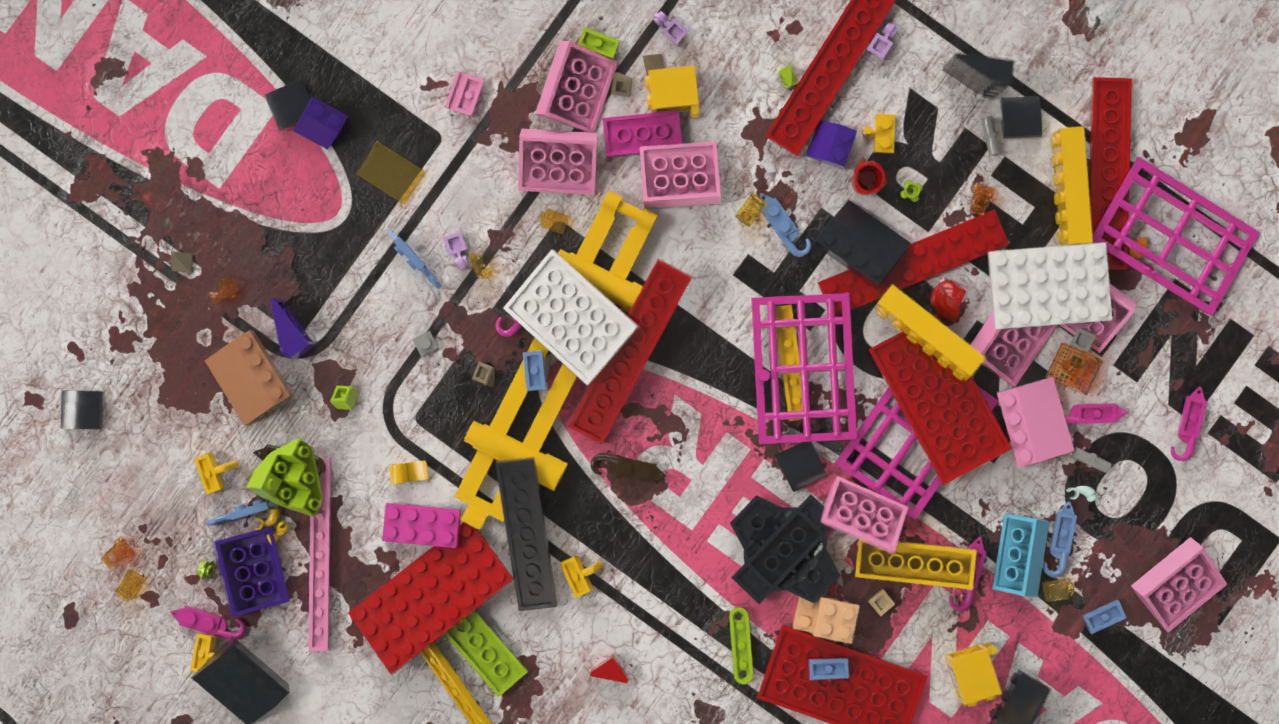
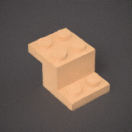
[792,595,859,644]

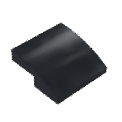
[264,80,310,131]
[1000,96,1042,139]
[61,390,103,429]
[775,442,827,492]

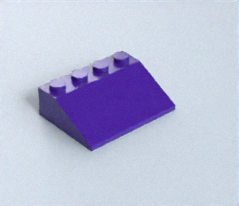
[212,527,290,617]

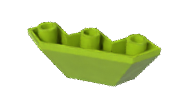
[247,438,323,517]

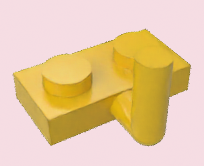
[862,114,895,154]
[194,452,239,494]
[559,555,604,598]
[190,633,217,673]

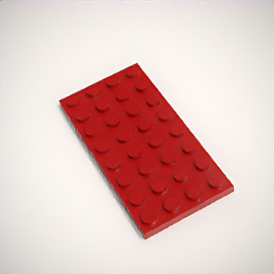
[868,313,1012,485]
[348,522,515,675]
[757,625,928,724]

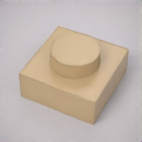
[868,589,895,616]

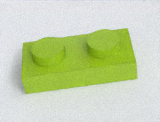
[577,27,620,60]

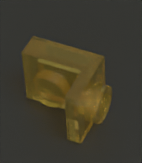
[735,192,767,227]
[539,208,569,235]
[469,252,495,279]
[114,569,147,601]
[1042,577,1074,602]

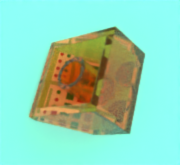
[1045,343,1103,396]

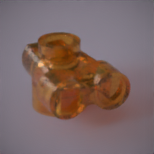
[970,183,995,216]
[208,276,240,304]
[101,536,136,569]

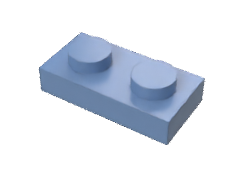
[523,350,546,391]
[1082,600,1126,634]
[809,658,849,680]

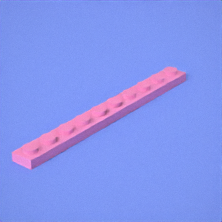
[309,458,331,651]

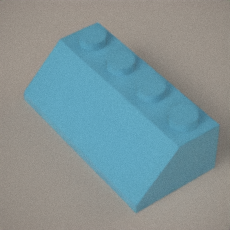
[992,513,1049,597]

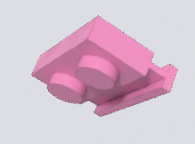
[445,71,484,117]

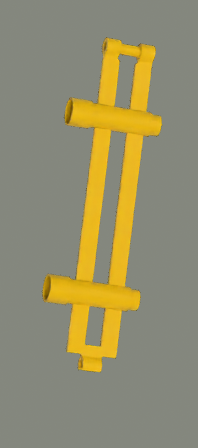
[454,190,659,529]

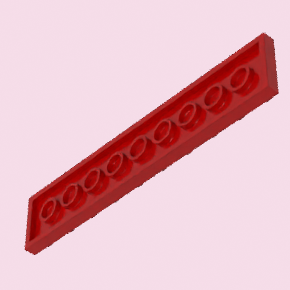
[765,0,896,157]
[1089,77,1132,270]
[818,209,1009,316]
[568,258,692,444]

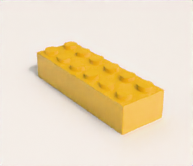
[1050,127,1093,246]
[875,285,985,381]
[855,539,976,590]

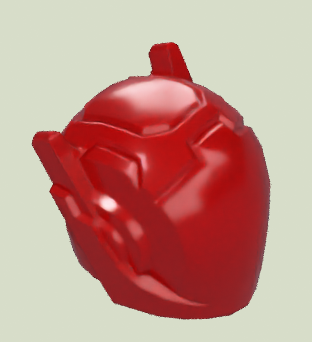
[851,158,888,196]
[930,277,966,322]

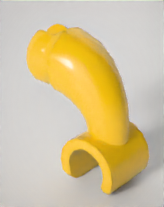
[254,508,280,530]
[267,521,289,544]

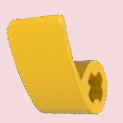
[389,461,428,484]

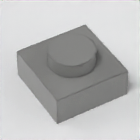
[1070,328,1096,353]
[413,331,439,356]

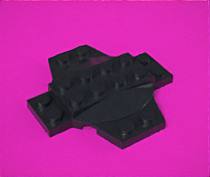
[730,494,841,604]

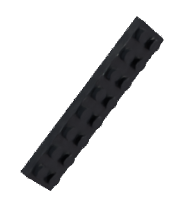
[495,457,557,611]

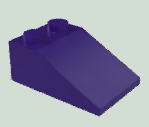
[270,298,315,359]

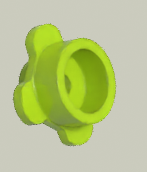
[901,180,922,202]
[197,561,215,580]

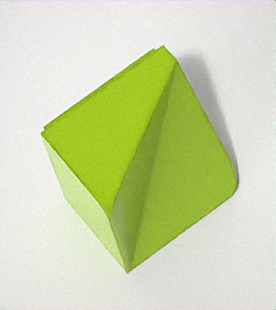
[778,64,799,90]
[330,385,359,410]

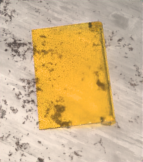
[356,141,425,205]

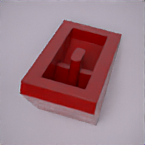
[590,654,629,684]

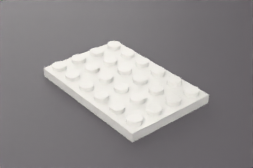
[988,243,1112,330]
[504,250,639,385]

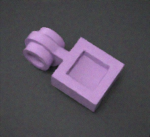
[653,11,689,46]
[867,23,898,60]
[443,231,469,270]

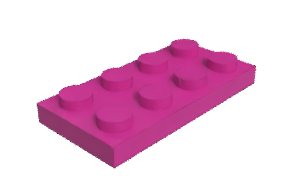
[603,110,682,157]
[382,503,462,548]

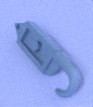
[759,193,811,257]
[387,229,441,289]
[206,499,277,526]
[1043,501,1077,577]

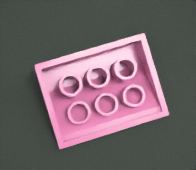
[535,41,618,133]
[518,129,598,195]
[640,141,721,209]
[1059,284,1137,353]
[970,312,1057,387]
[997,377,1075,468]
[821,476,908,553]
[1131,537,1227,633]

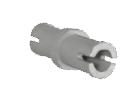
[981,116,1000,156]
[1071,447,1112,473]

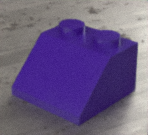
[293,97,348,149]
[806,121,857,169]

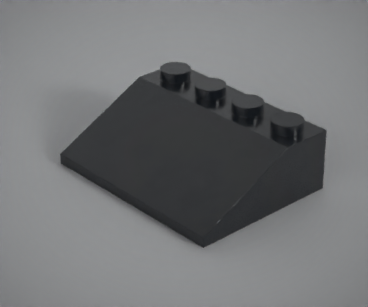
[942,53,1015,99]
[815,200,911,289]
[191,636,290,724]
[987,670,1052,724]

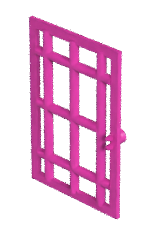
[1092,157,1260,316]
[751,292,857,444]
[835,386,999,520]

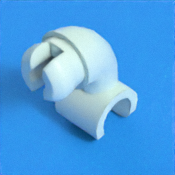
[1066,486,1097,502]

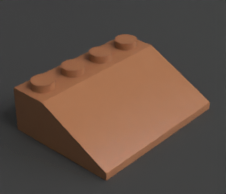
[205,330,294,426]

